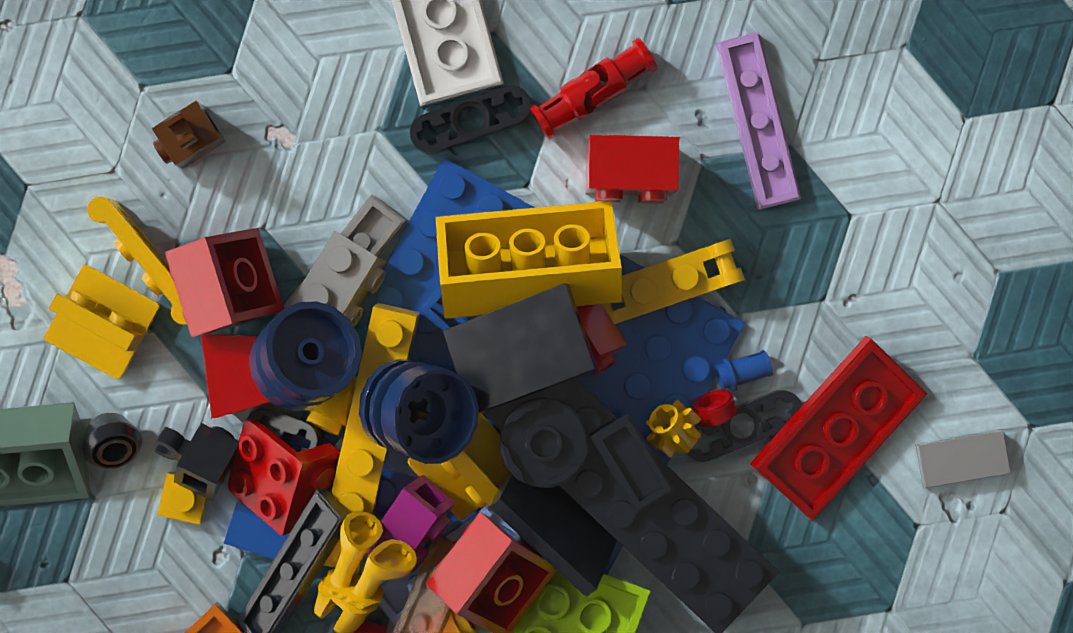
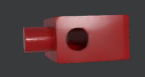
[201,334,271,419]

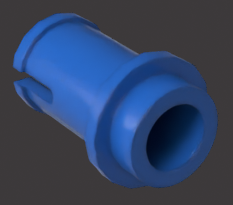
[715,350,773,392]

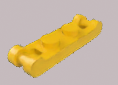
[87,197,187,325]
[602,239,745,324]

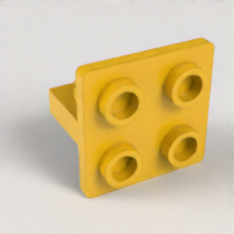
[44,265,160,379]
[408,413,509,521]

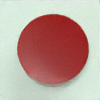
[692,390,737,427]

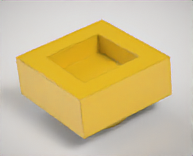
[157,472,208,525]

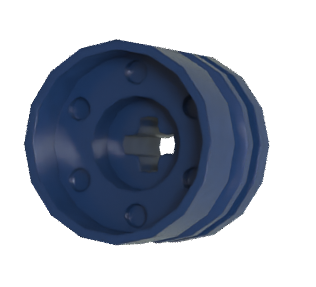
[359,359,479,464]

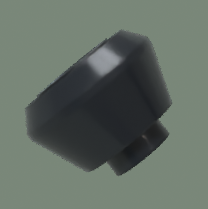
[82,413,142,469]

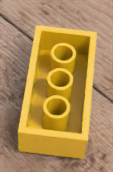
[436,201,622,319]

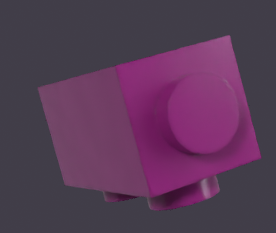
[365,475,456,573]

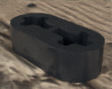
[246,408,326,452]

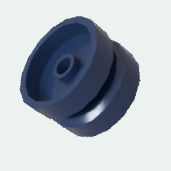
[249,301,362,411]

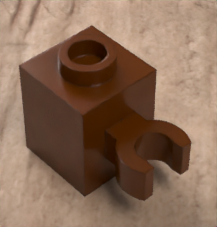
[152,101,226,169]

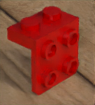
[228,419,341,536]

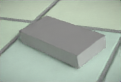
[915,430,1010,488]

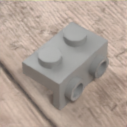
[289,230,386,327]

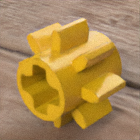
[646,400,701,458]

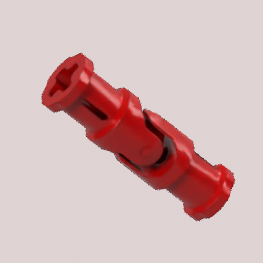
[530,38,658,140]

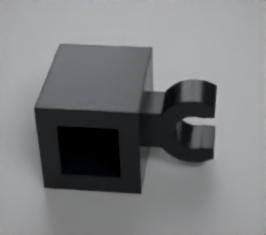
[155,423,239,501]

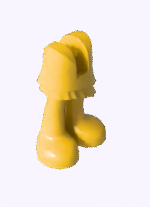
[314,511,417,633]

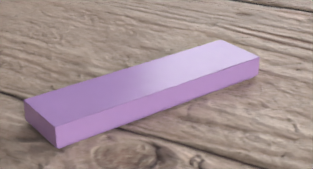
[716,32,801,210]

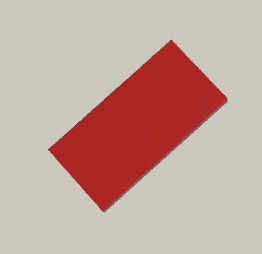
[750,336,928,521]

